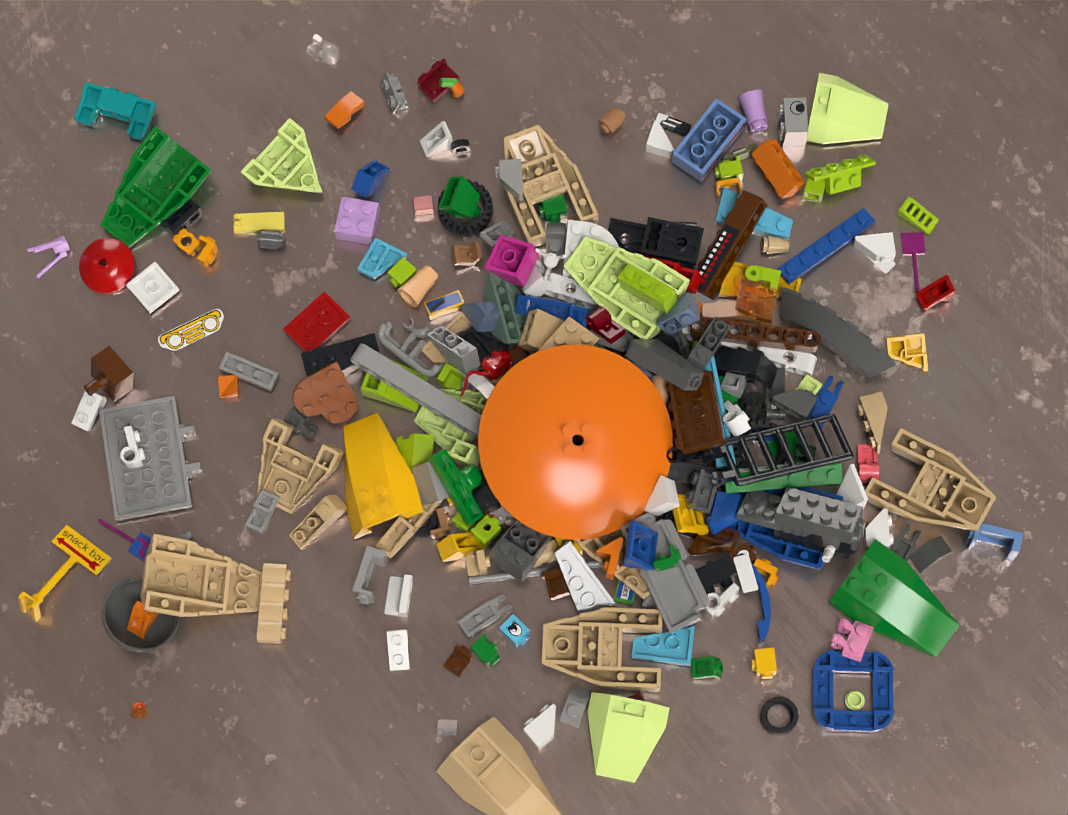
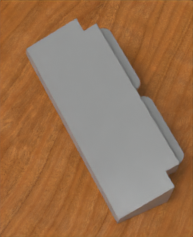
[621,513,709,633]

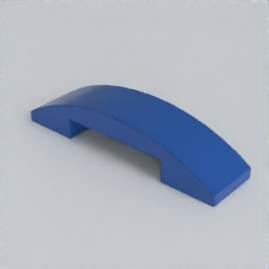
[515,294,589,327]
[751,563,771,644]

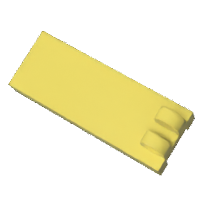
[233,212,285,234]

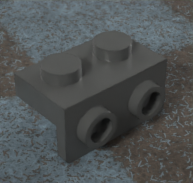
[685,468,717,515]

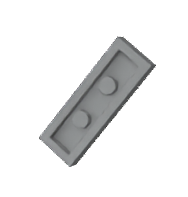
[219,352,279,392]

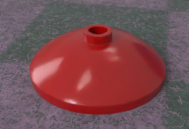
[79,238,135,294]

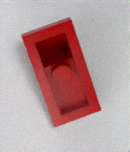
[916,275,956,310]

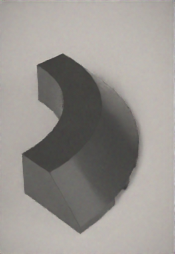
[781,288,896,377]

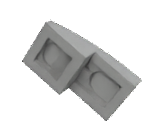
[245,490,279,535]

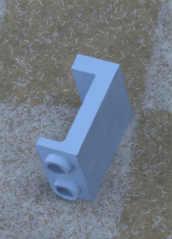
[965,523,1024,561]

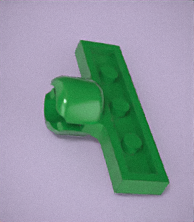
[428,448,484,526]

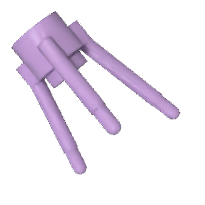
[27,236,70,278]

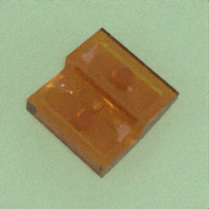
[735,279,777,324]

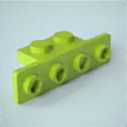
[804,155,876,195]

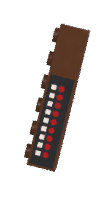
[697,190,768,300]

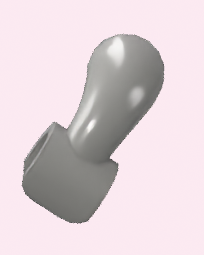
[403,318,431,338]

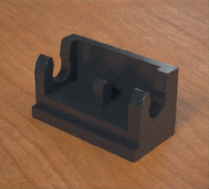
[161,198,203,237]

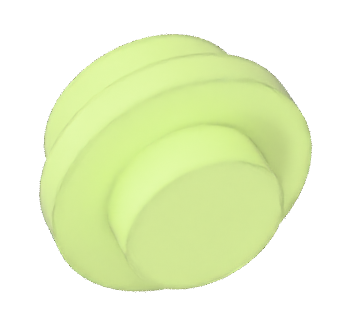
[845,691,865,711]

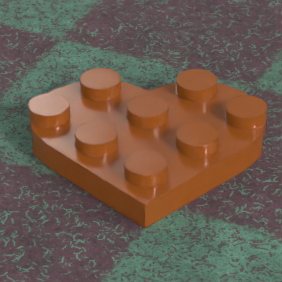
[292,361,357,424]

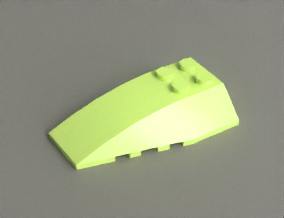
[563,237,690,339]

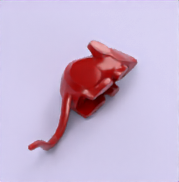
[460,350,513,397]

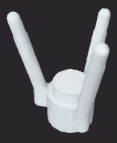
[535,248,566,281]

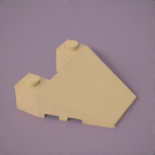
[257,418,345,514]

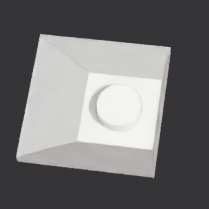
[837,463,868,509]

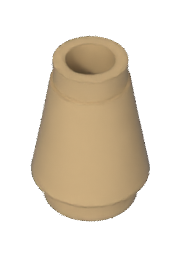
[760,235,789,254]

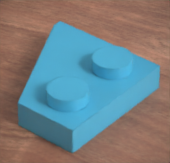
[357,238,407,280]

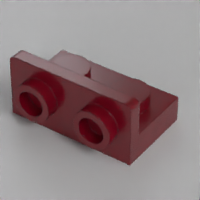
[417,58,460,103]

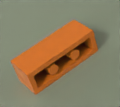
[751,139,806,198]

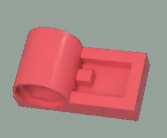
[857,444,879,484]

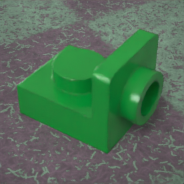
[653,545,682,572]
[691,656,723,679]

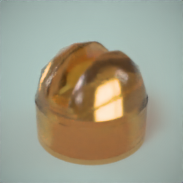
[131,703,147,719]

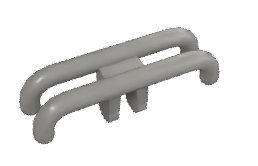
[377,322,445,377]

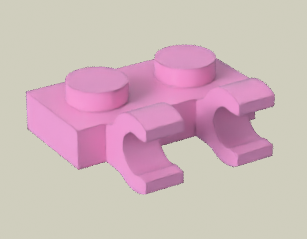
[830,618,874,662]

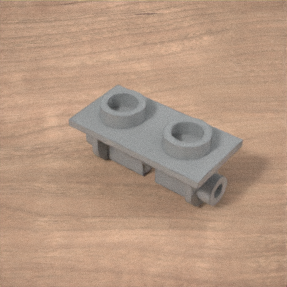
[380,72,408,114]

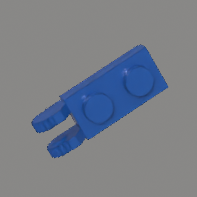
[807,375,844,428]

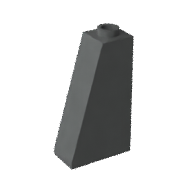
[625,339,704,390]

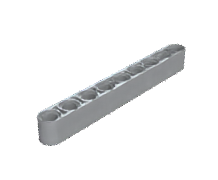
[350,343,482,440]

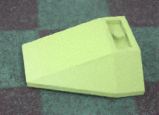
[806,73,889,144]
[588,692,669,783]

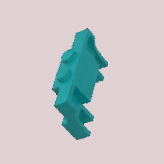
[74,82,157,141]

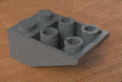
[490,519,552,582]

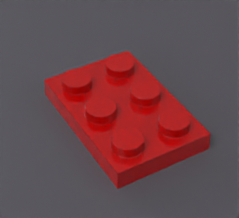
[283,291,351,352]

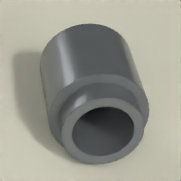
[256,229,284,249]

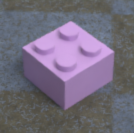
[334,197,380,245]

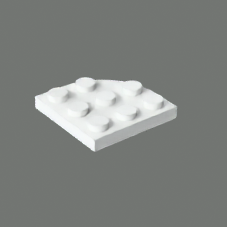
[562,220,619,277]

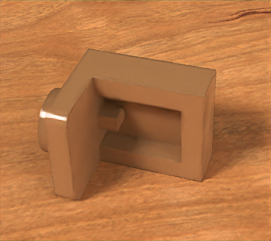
[451,242,482,266]
[430,508,452,540]

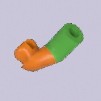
[439,78,464,97]

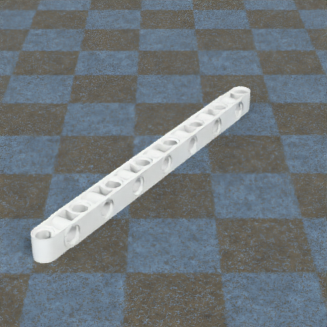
[544,273,817,376]

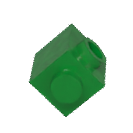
[539,194,567,223]

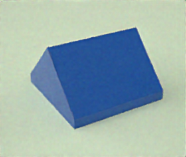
[623,521,658,571]

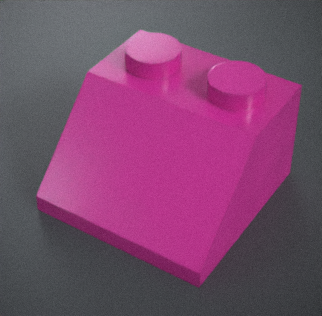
[485,235,540,287]

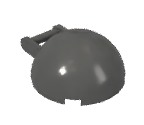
[102,577,180,653]

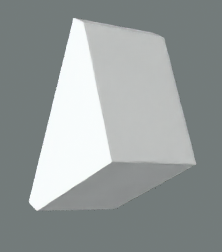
[646,120,675,159]
[420,121,452,157]
[644,475,680,516]

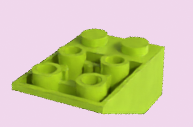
[361,359,429,413]

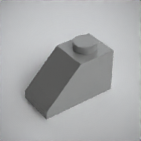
[495,159,523,201]
[560,684,593,728]

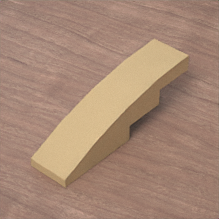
[376,500,443,558]

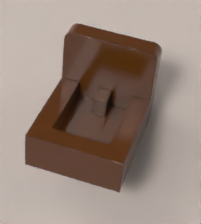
[541,567,570,600]

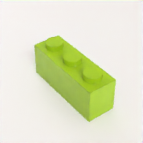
[617,263,678,314]

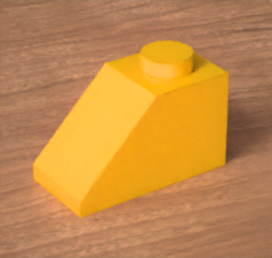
[436,532,484,562]

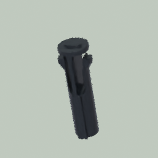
[667,447,703,463]

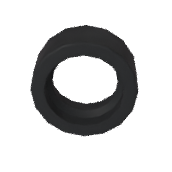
[760,696,798,736]

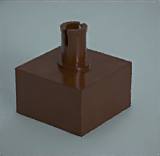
[84,346,134,402]

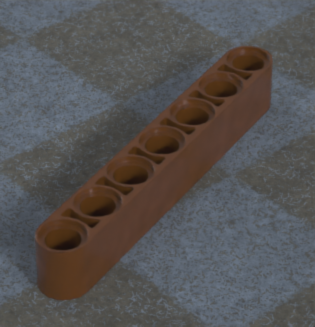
[688,316,821,353]

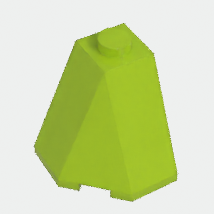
[396,433,436,471]

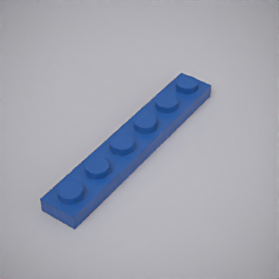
[777,208,876,285]

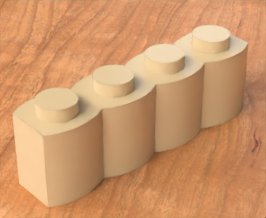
[257,563,291,644]

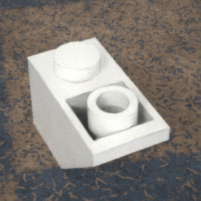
[864,508,893,552]
[523,703,556,750]

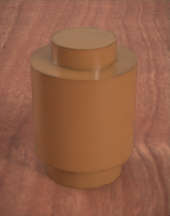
[598,107,626,134]

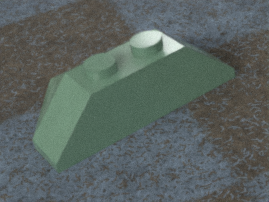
[482,273,527,344]

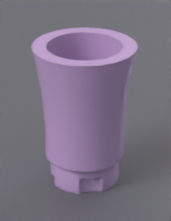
[738,90,768,133]

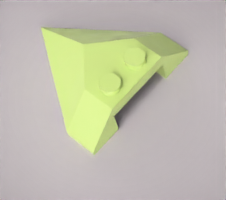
[241,118,322,193]

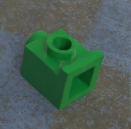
[470,634,501,667]

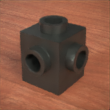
[738,391,767,422]

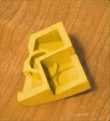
[886,333,928,371]

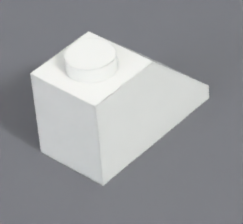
[853,232,896,263]
[522,259,553,297]

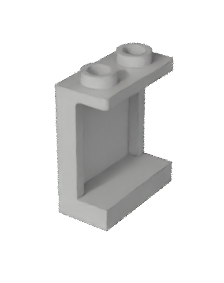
[352,546,388,605]

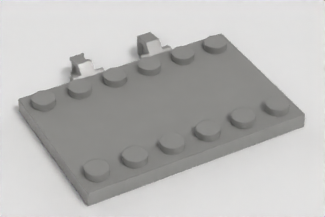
[99,396,202,521]

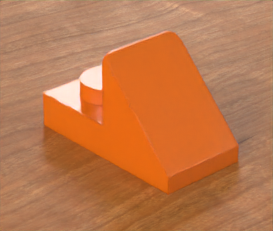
[595,537,624,580]
[127,601,158,639]

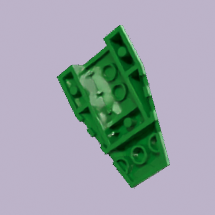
[100,126,212,248]
[828,539,960,657]

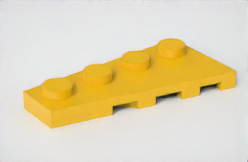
[719,262,802,298]

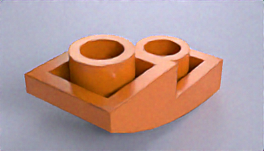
[325,92,364,129]

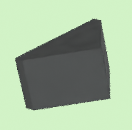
[909,536,952,573]

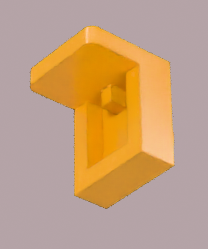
[197,235,218,268]
[754,558,779,589]

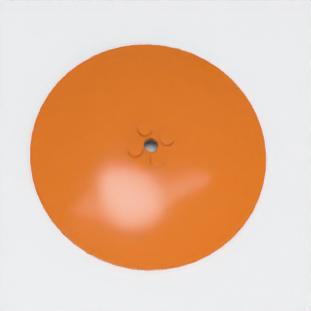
[478,345,673,540]

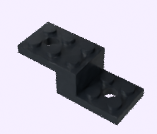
[608,217,704,266]

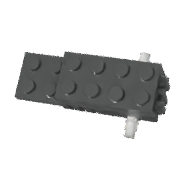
[737,487,866,563]

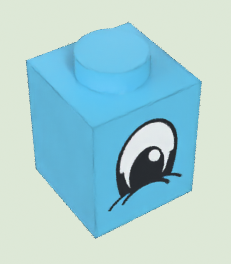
[499,614,530,648]

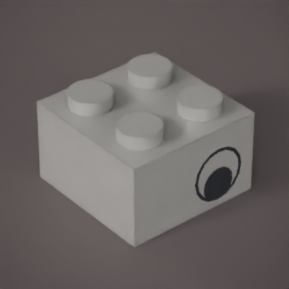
[778,97,808,147]

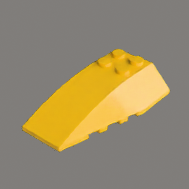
[343,413,424,539]

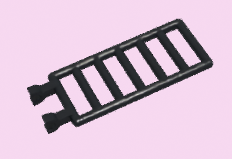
[702,414,854,488]

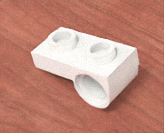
[71,391,107,431]
[723,400,751,436]
[120,425,145,468]
[703,583,740,619]
[387,629,410,671]

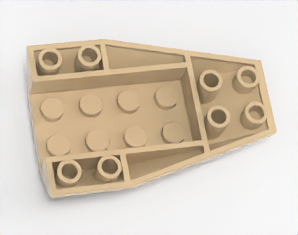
[436,717,562,815]

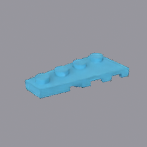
[715,187,793,240]

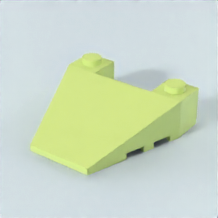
[414,389,487,468]

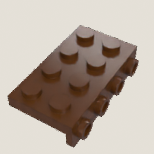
[666,370,725,454]

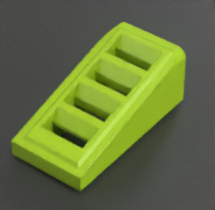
[897,197,939,235]

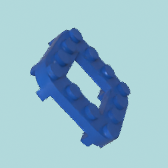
[813,650,894,732]

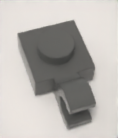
[284,406,319,438]

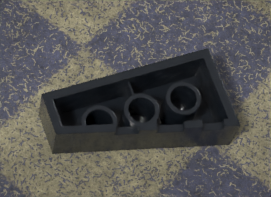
[301,333,380,377]

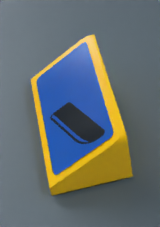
[424,290,465,320]

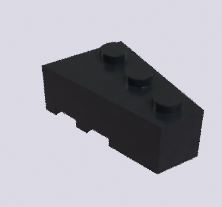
[714,345,778,389]
[695,551,737,594]

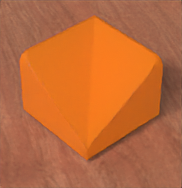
[218,375,239,398]

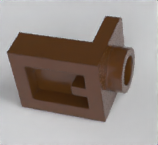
[443,645,473,678]

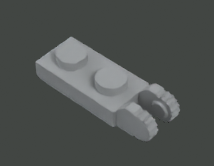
[457,594,513,639]

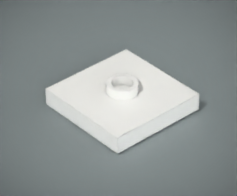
[126,262,179,314]

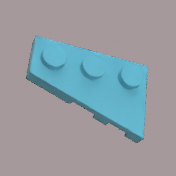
[631,626,695,666]

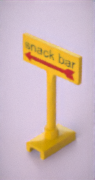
[18,525,112,622]

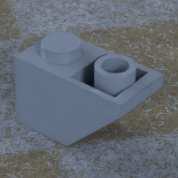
[657,293,700,335]

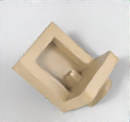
[466,550,490,577]

